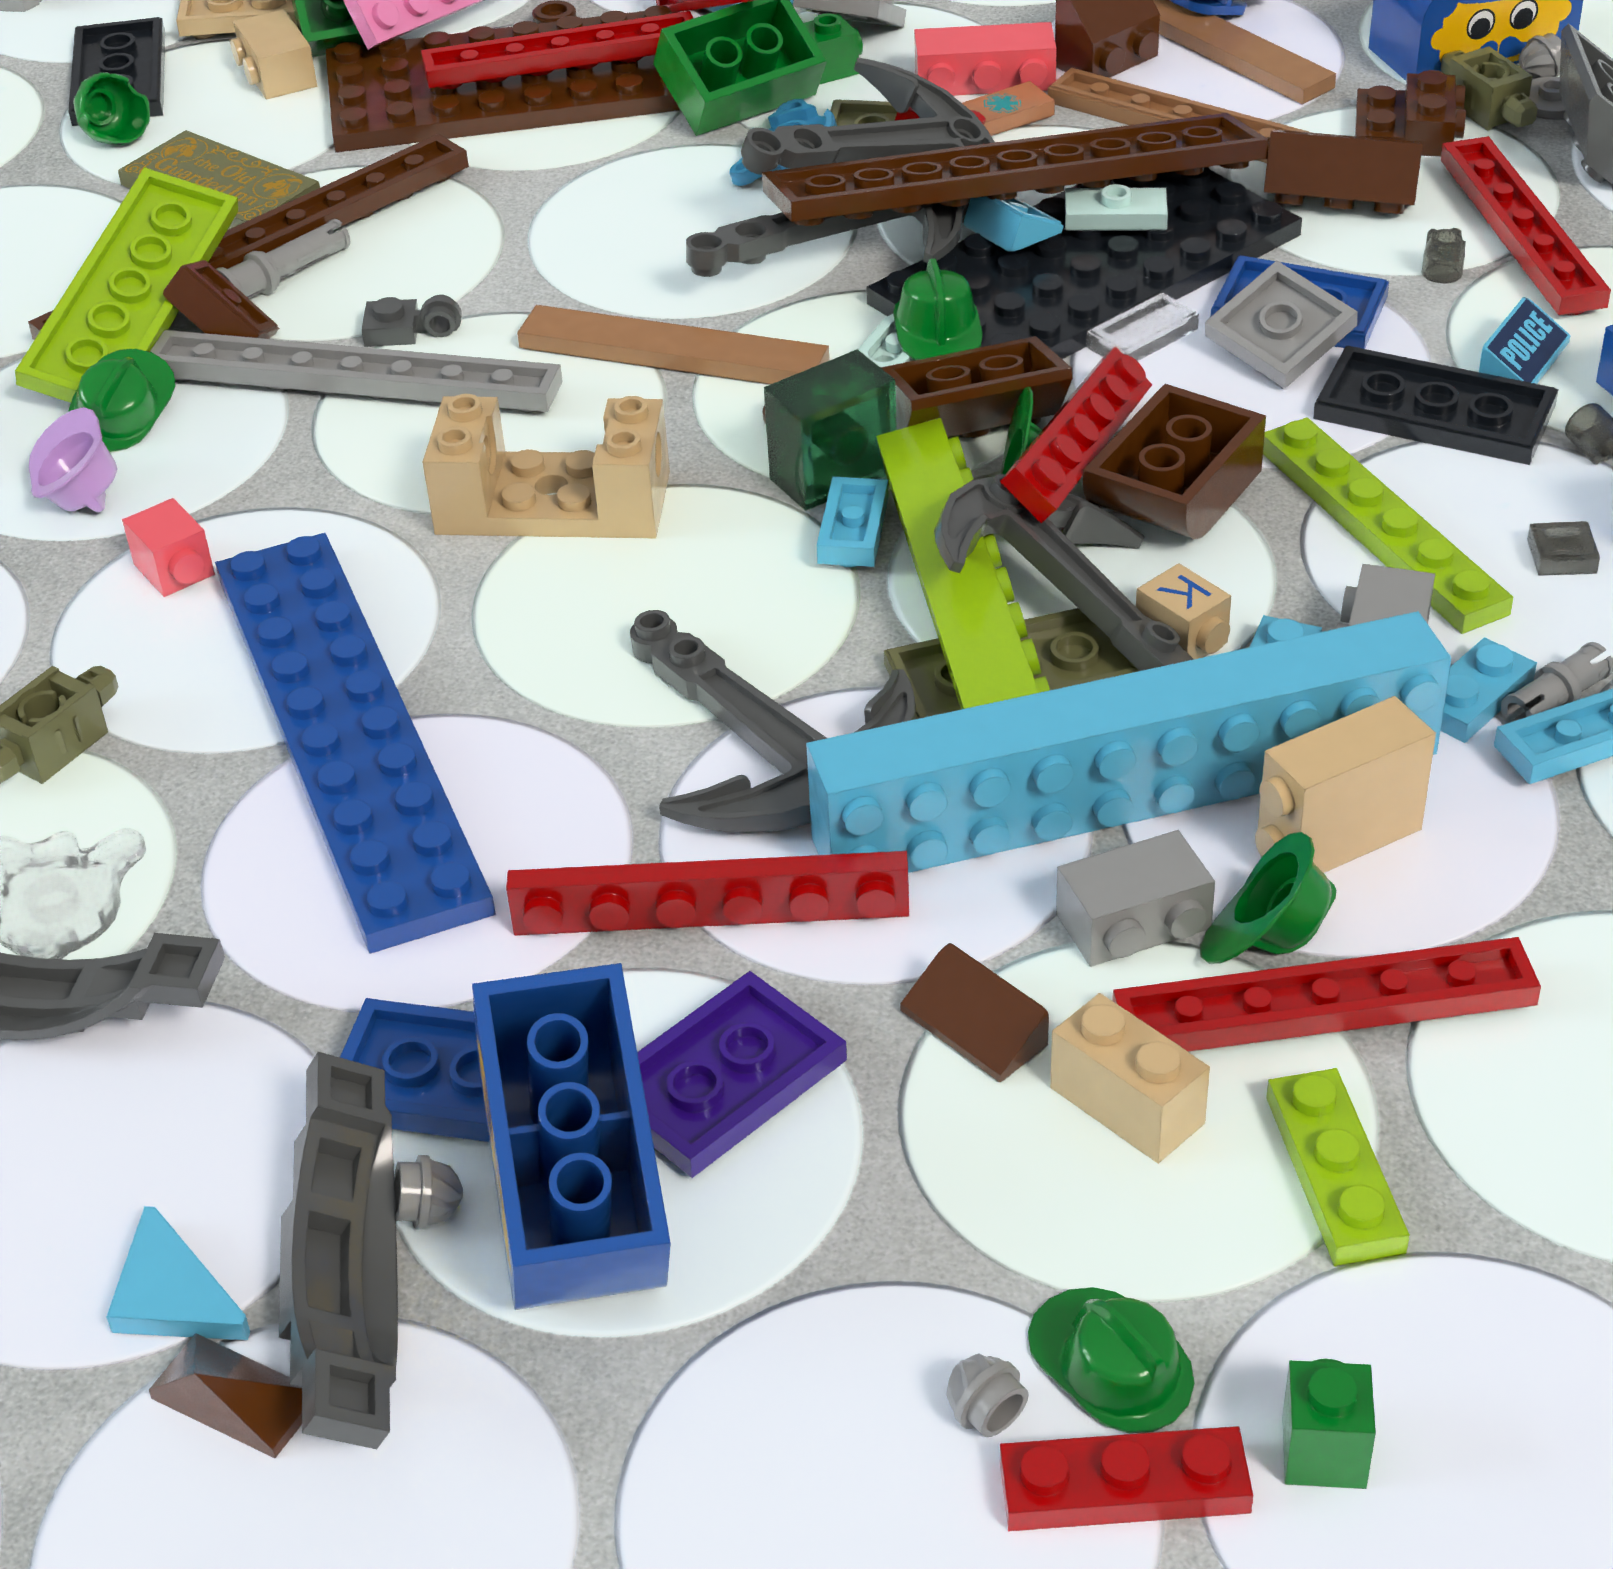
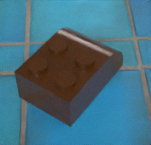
[1083,383,1266,539]

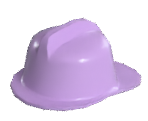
[29,407,118,513]

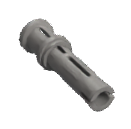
[216,219,350,299]

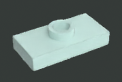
[1065,184,1168,231]

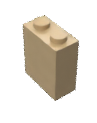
[1255,696,1436,873]

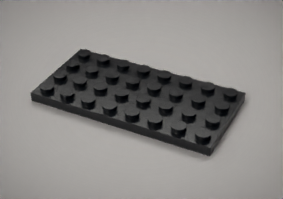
[867,167,1302,359]

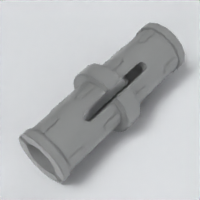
[1501,642,1613,723]

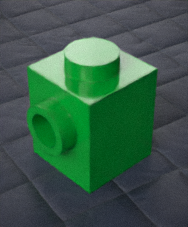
[804,13,863,85]
[1282,1358,1376,1489]

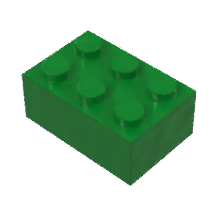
[653,0,827,136]

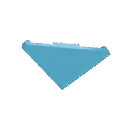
[106,1206,250,1340]

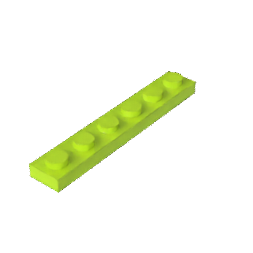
[1263,417,1514,634]

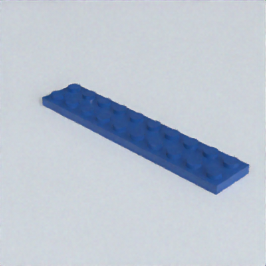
[215,532,496,954]

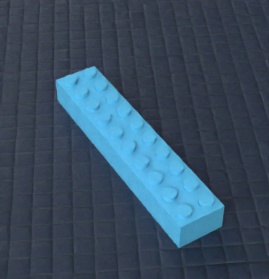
[806,611,1451,873]

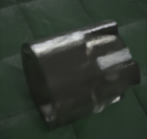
[1421,227,1466,284]
[1565,403,1613,465]

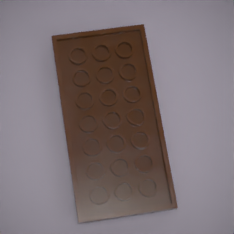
[326,5,680,153]

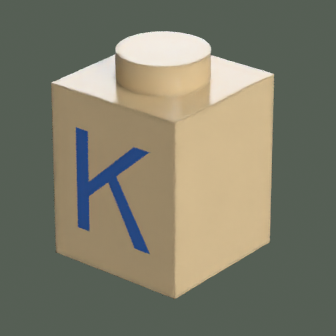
[1136,563,1232,659]

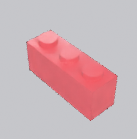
[914,22,1056,96]

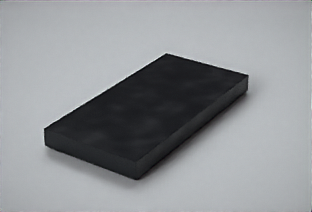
[68,17,165,126]
[1313,346,1559,465]

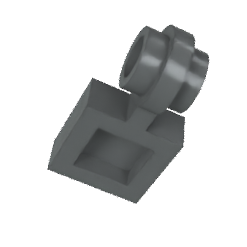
[361,294,462,347]

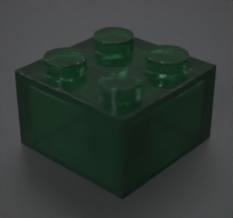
[764,349,897,511]

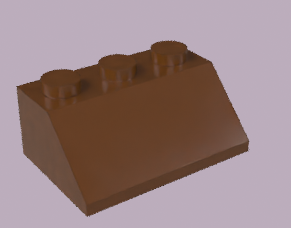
[1264,130,1423,214]
[880,336,1073,438]

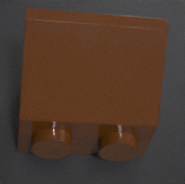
[1055,0,1160,78]

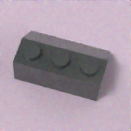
[1559,24,1613,185]

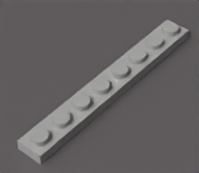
[150,330,563,413]

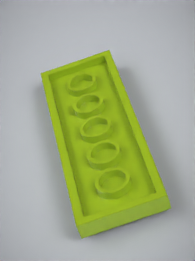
[15,167,238,403]

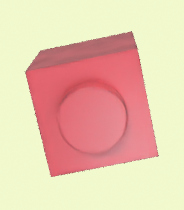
[122,498,215,597]

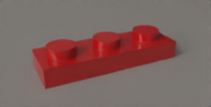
[999,1426,1254,1532]

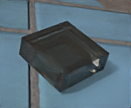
[1527,521,1600,576]

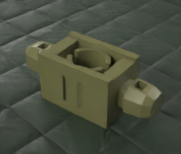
[1441,46,1538,131]
[0,665,119,784]

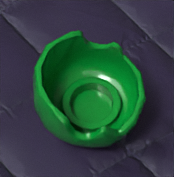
[73,73,150,145]

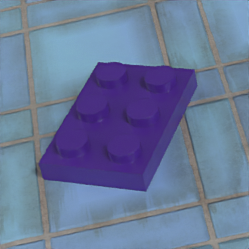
[637,971,847,1178]

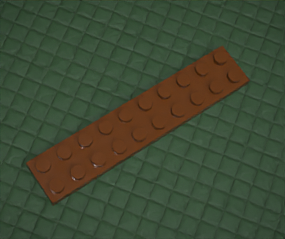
[762,113,1269,226]

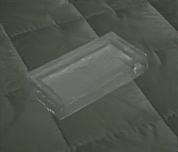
[1086,292,1199,361]

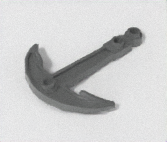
[741,57,995,223]
[686,162,963,277]
[934,474,1194,671]
[630,610,916,832]

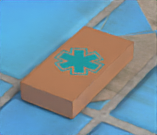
[962,81,1055,136]

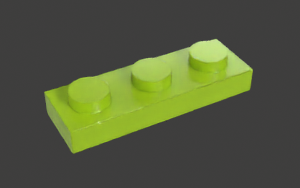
[1266,1068,1410,1266]

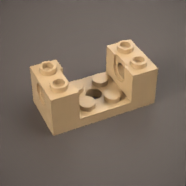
[422,394,670,539]

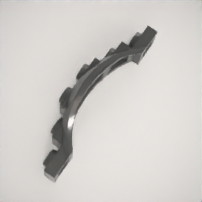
[0,933,225,1040]
[279,1052,398,1450]

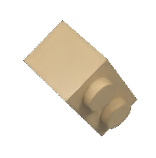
[230,9,318,100]
[1050,993,1210,1164]

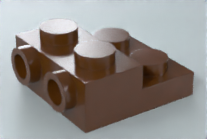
[1355,70,1466,157]

